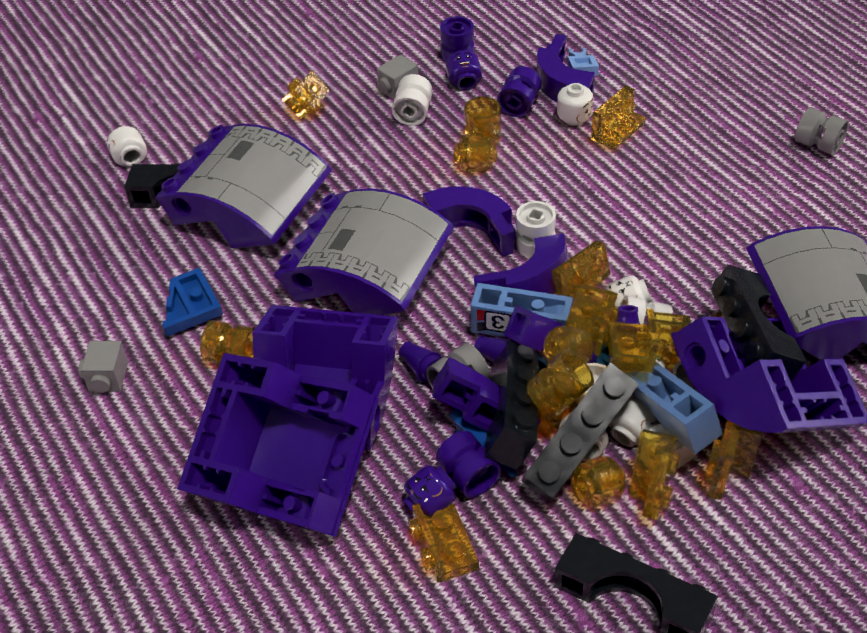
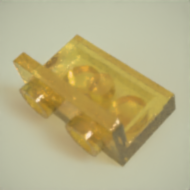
[607,308,663,373]
[704,421,763,501]
[629,429,680,520]

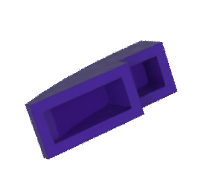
[432,357,541,431]

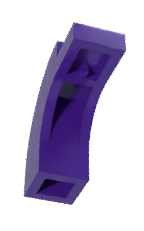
[537,34,595,102]
[422,186,516,257]
[474,233,570,294]

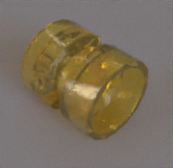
[464,96,501,150]
[200,320,255,363]
[527,350,594,416]

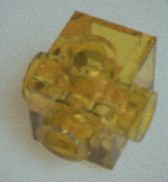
[282,70,330,119]

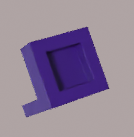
[503,305,563,355]

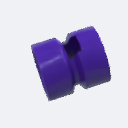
[440,16,475,63]
[497,66,542,117]
[436,430,501,498]

